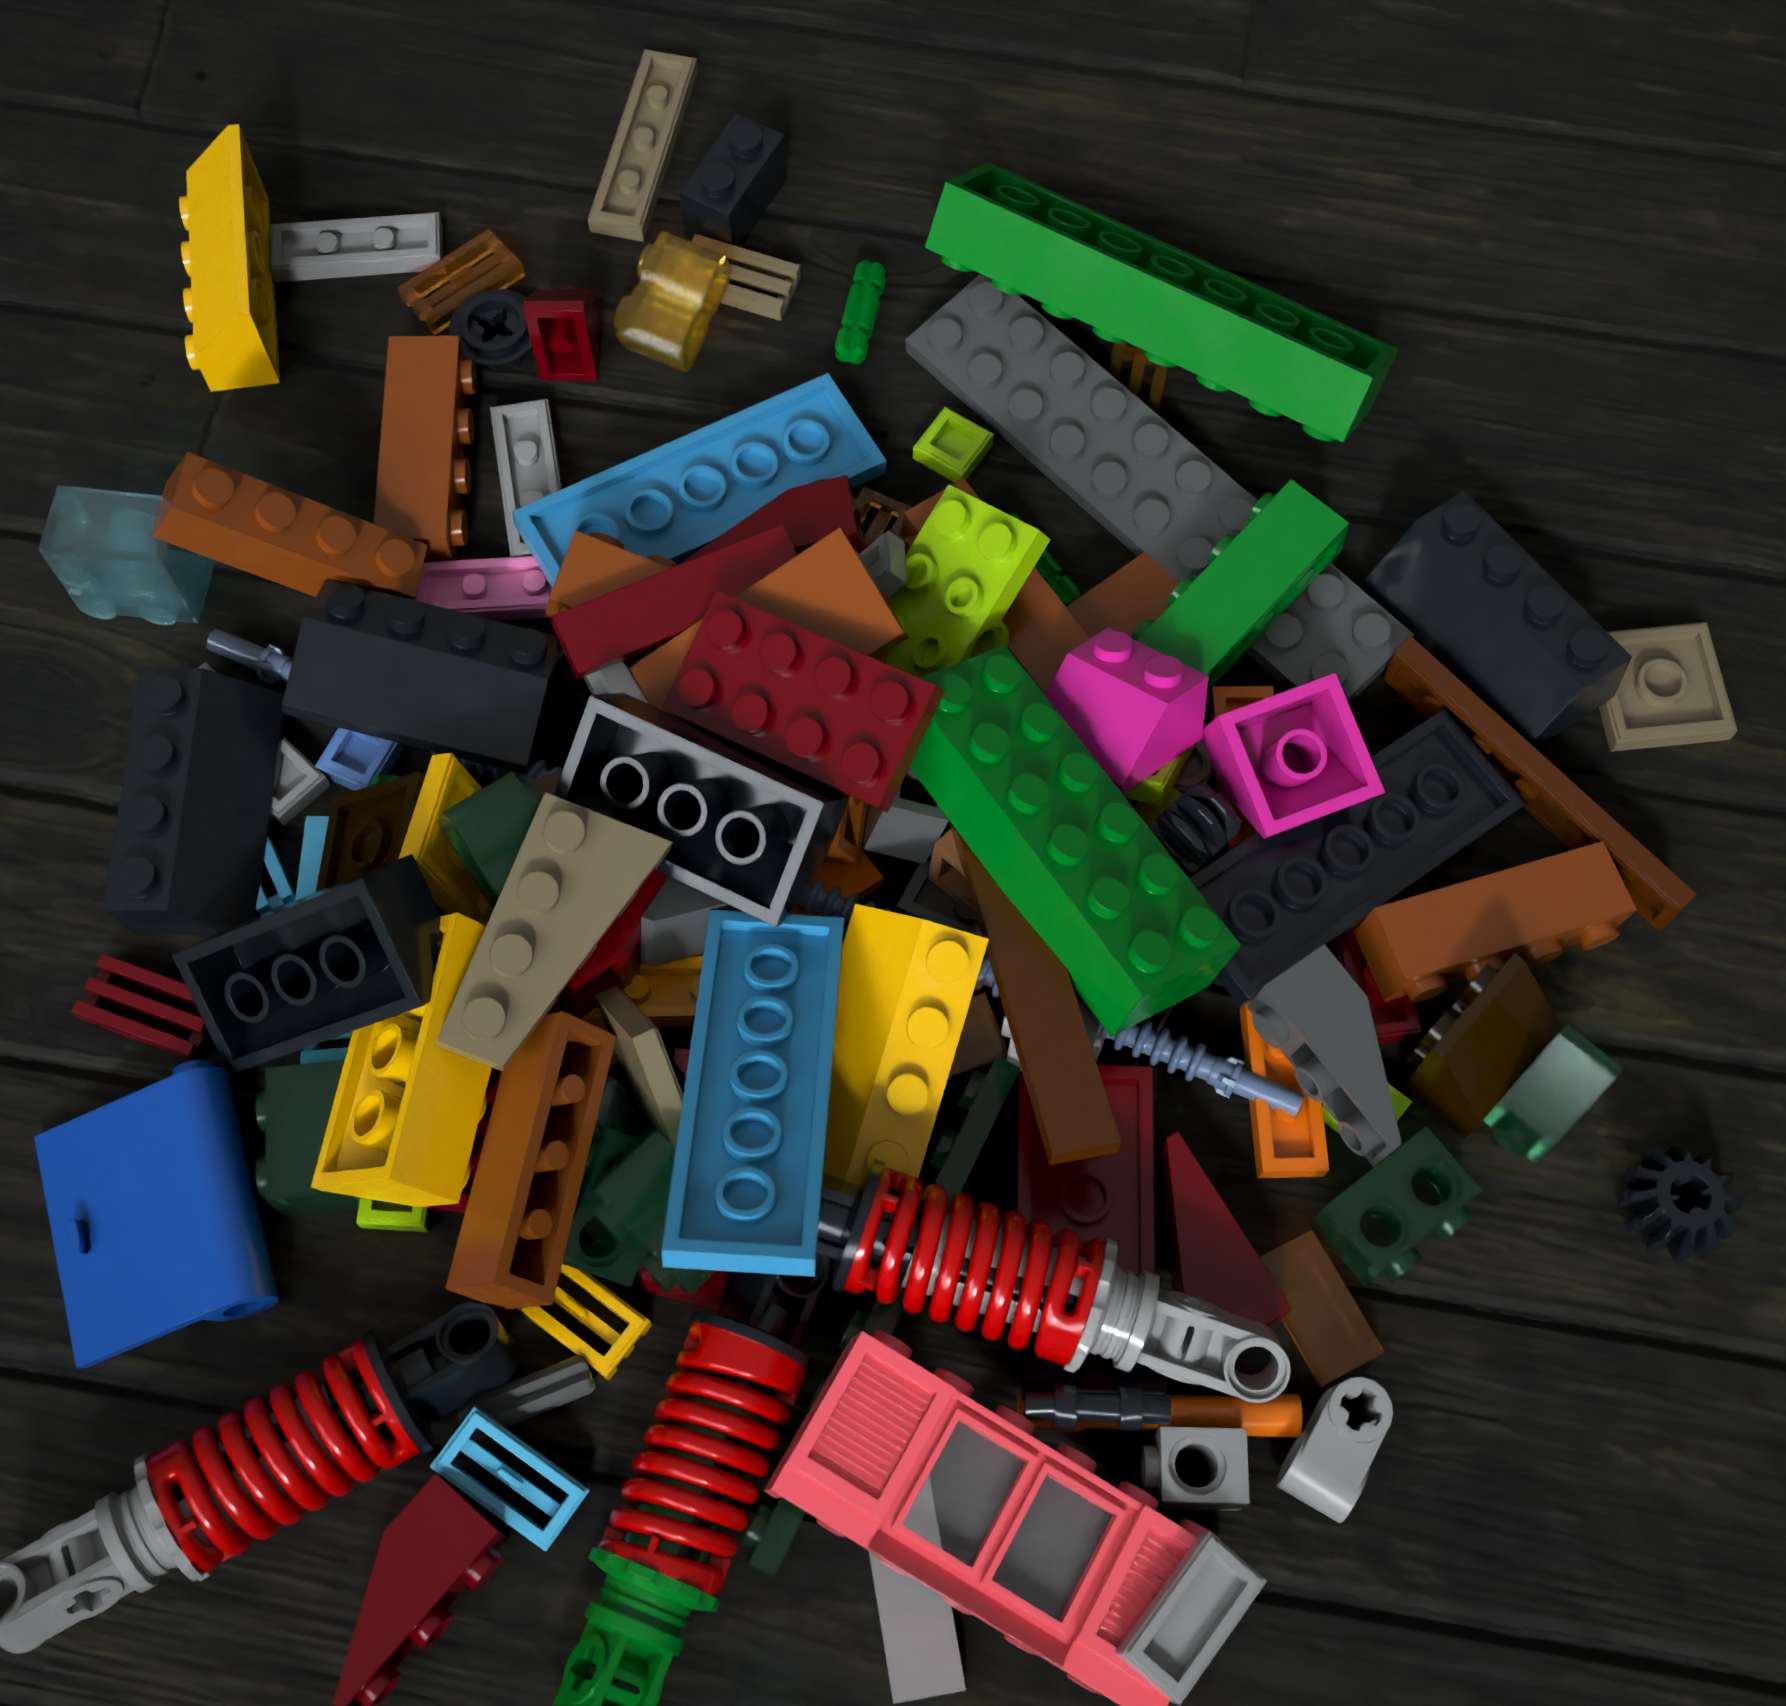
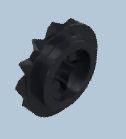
[449,289,534,373]

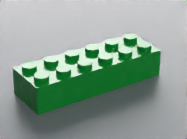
[910,645,1241,1037]

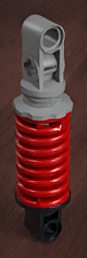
[817,1159,1290,1403]
[0,1302,519,1653]

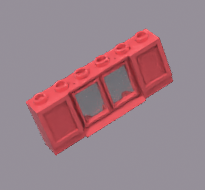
[763,1329,1221,1706]

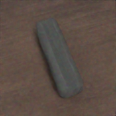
[457,1355,595,1441]

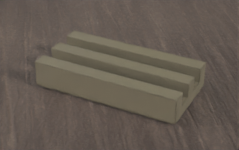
[674,234,801,321]

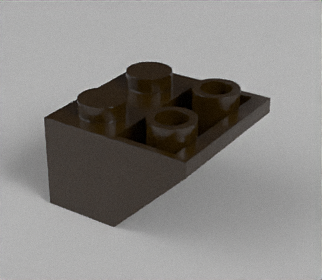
[1402,953,1562,1140]

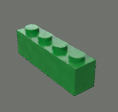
[1130,479,1349,693]

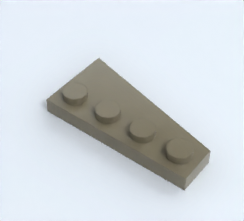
[436,792,672,1072]

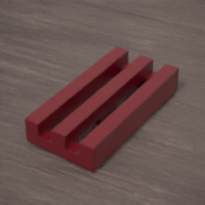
[71,954,209,1061]

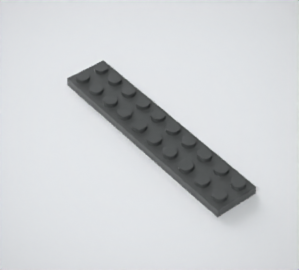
[905,274,1414,704]

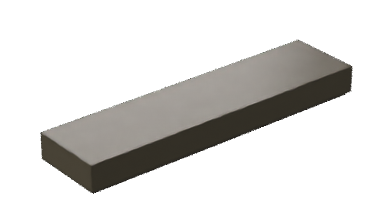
[588,49,698,242]

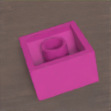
[1044,627,1209,795]
[1202,673,1385,839]

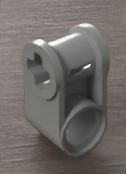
[1275,1377,1393,1523]

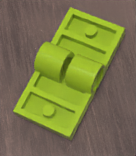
[886,484,1050,678]

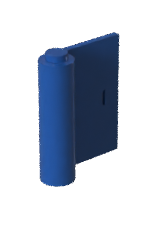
[34,1060,279,1369]

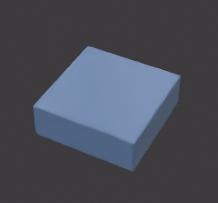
[314,728,404,791]

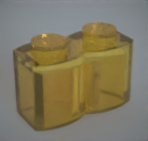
[614,231,733,373]

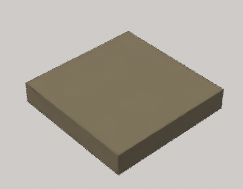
[1598,622,1738,752]
[594,986,683,1154]

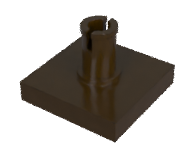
[315,771,426,893]

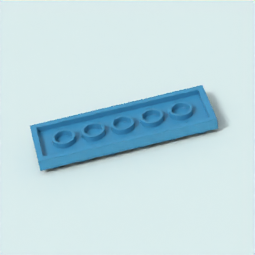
[512,373,887,588]
[661,909,844,1277]

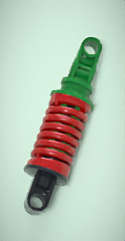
[552,1253,830,1706]

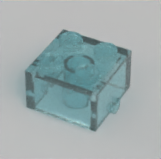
[38,485,215,625]

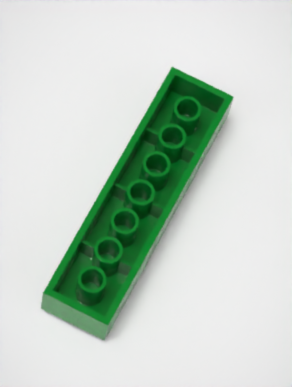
[925,162,1398,443]

